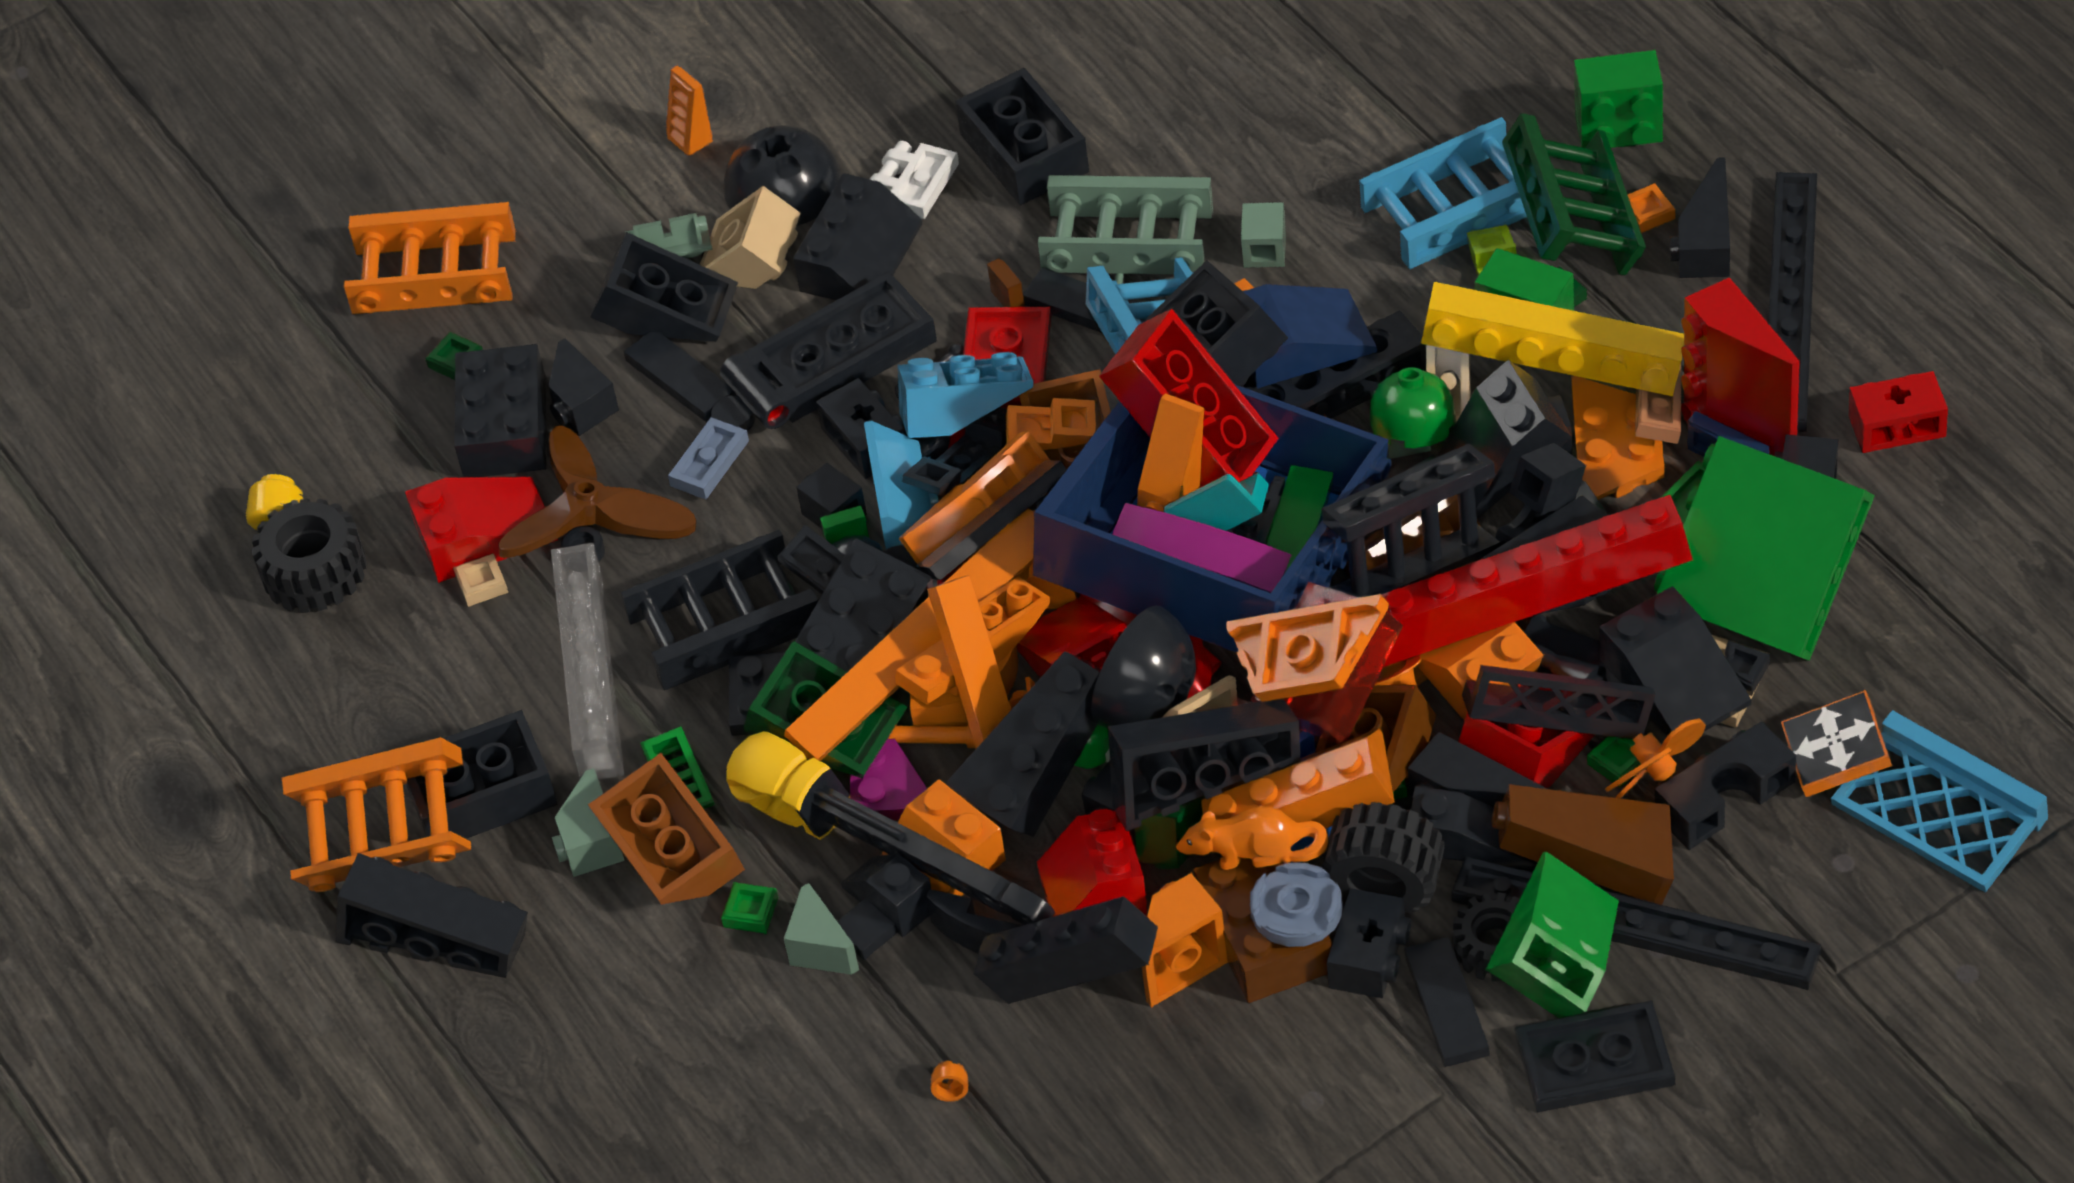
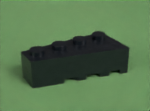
[945,651,1101,837]
[1108,698,1300,831]
[335,853,528,978]

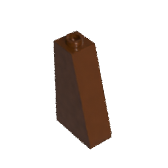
[1492,784,1674,905]

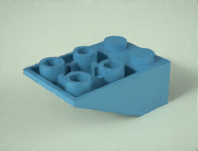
[897,352,1033,438]

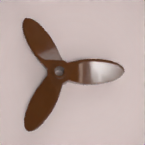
[499,425,696,558]

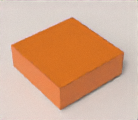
[1627,183,1675,233]

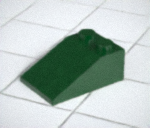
[743,641,907,779]

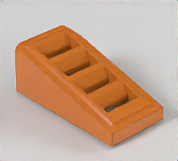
[666,65,713,155]

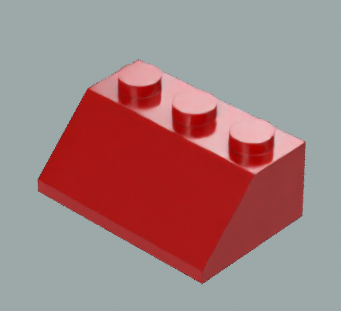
[1037,809,1147,916]

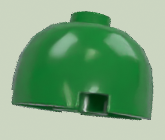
[1370,367,1456,448]

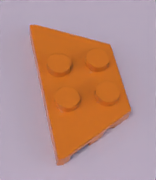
[1571,376,1664,500]
[1226,594,1389,702]

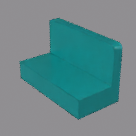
[1164,473,1269,531]

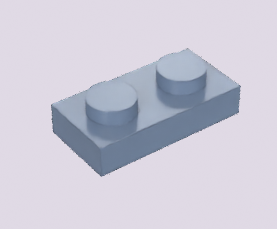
[668,417,749,499]

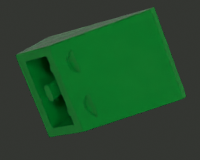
[1486,852,1619,1018]

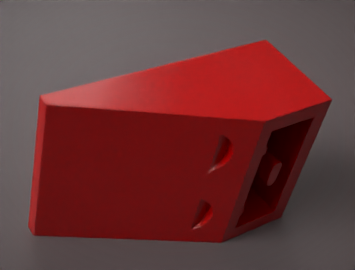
[1016,596,1127,678]

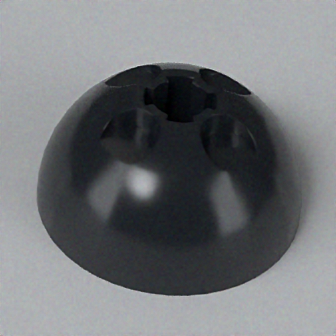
[724,125,842,226]
[1091,605,1196,728]

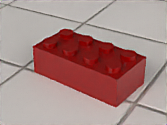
[1099,308,1279,488]

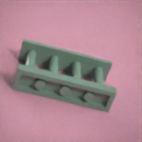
[1038,175,1213,274]

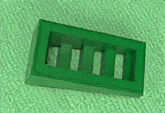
[640,726,715,809]

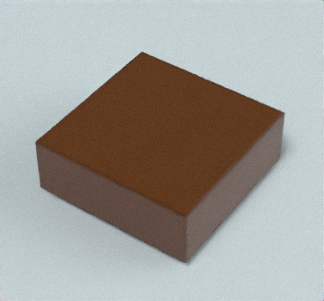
[987,258,1025,307]

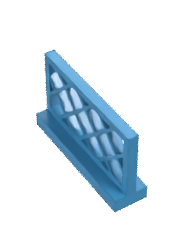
[1831,710,2048,893]

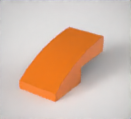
[1006,398,1096,450]

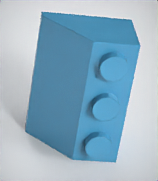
[864,421,939,549]

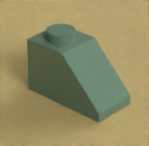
[551,768,625,877]

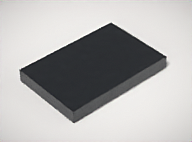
[1515,1000,1675,1113]

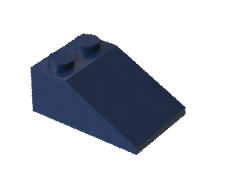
[1243,284,1377,388]

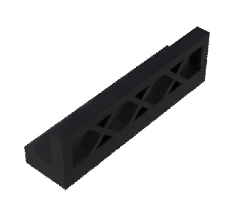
[1462,665,1656,739]

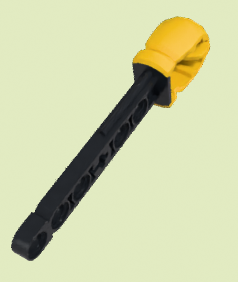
[726,731,1055,925]

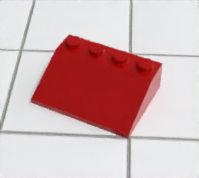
[1681,277,1800,456]

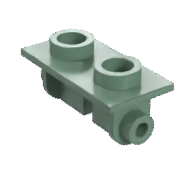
[626,213,712,258]

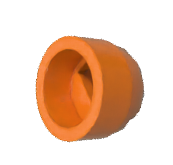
[931,1060,968,1102]

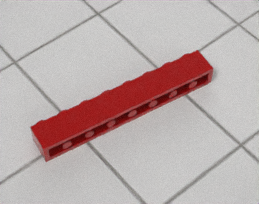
[1353,495,1693,677]

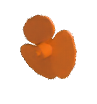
[1605,718,1706,799]

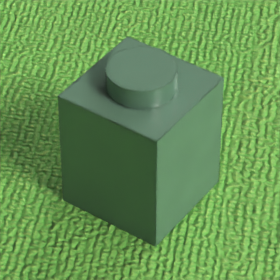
[1241,202,1286,268]

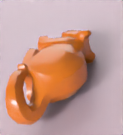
[1175,806,1329,870]

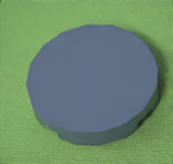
[1250,863,1342,947]

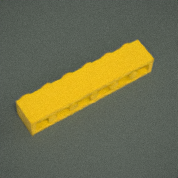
[1421,282,1684,396]

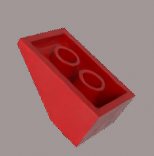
[405,477,558,583]
[1459,685,1595,788]

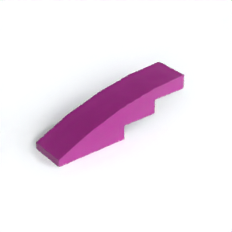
[1112,503,1292,593]

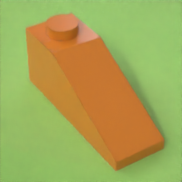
[1137,393,1204,512]

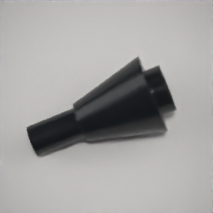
[1536,644,1608,697]

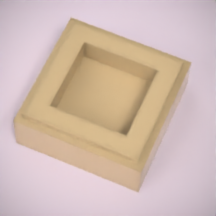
[453,554,508,607]

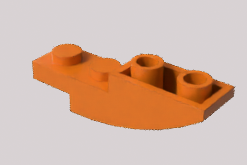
[899,430,1050,564]
[895,576,1050,705]

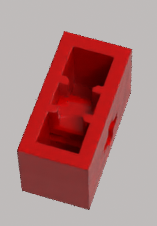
[1848,371,1948,453]

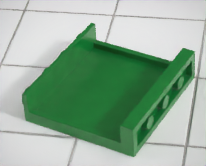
[1654,436,1875,661]

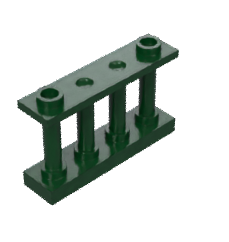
[1502,113,1646,275]

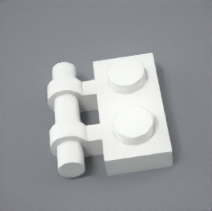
[870,141,959,219]

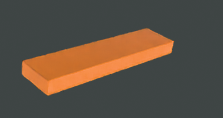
[927,575,1011,749]

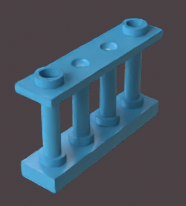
[1359,117,1527,269]
[1086,258,1194,354]

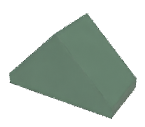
[784,883,859,975]

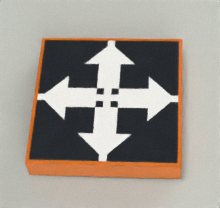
[1781,690,1892,797]

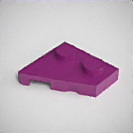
[850,738,927,820]

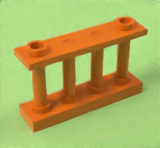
[344,202,516,314]
[282,737,472,892]

